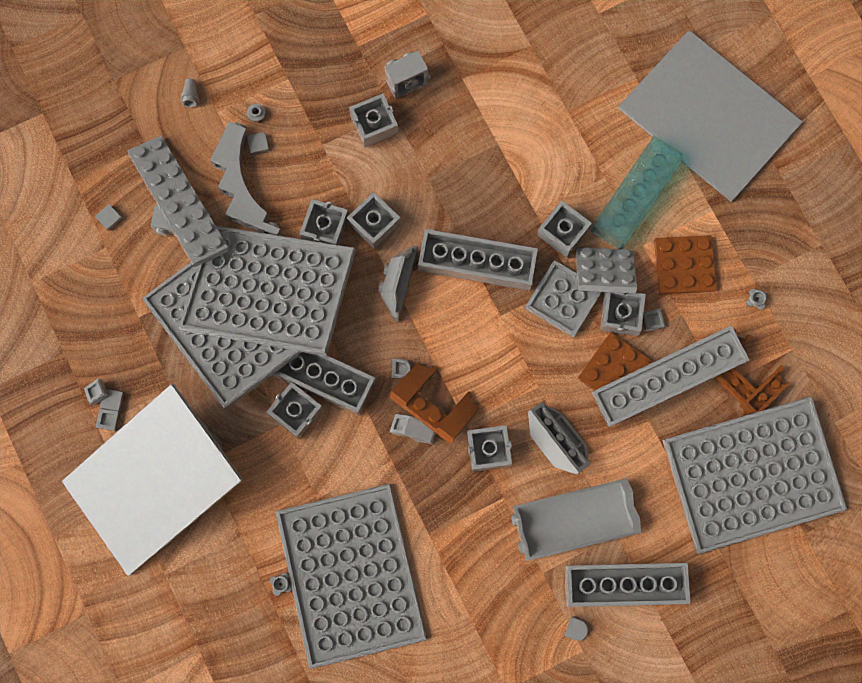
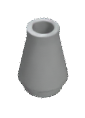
[180,79,199,108]

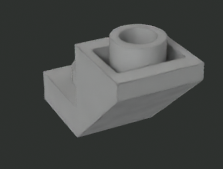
[390,414,436,444]

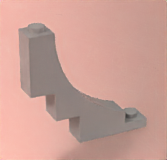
[210,122,282,236]

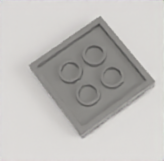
[576,247,637,293]
[524,260,601,338]

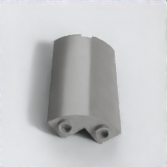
[511,478,641,561]

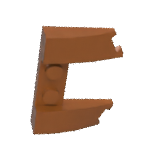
[714,329,790,415]
[389,362,479,444]

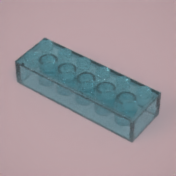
[591,136,686,250]

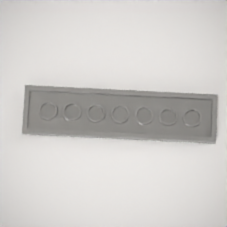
[127,136,229,268]
[592,325,749,427]

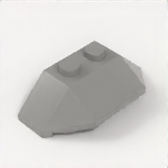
[379,245,418,322]
[528,402,591,474]

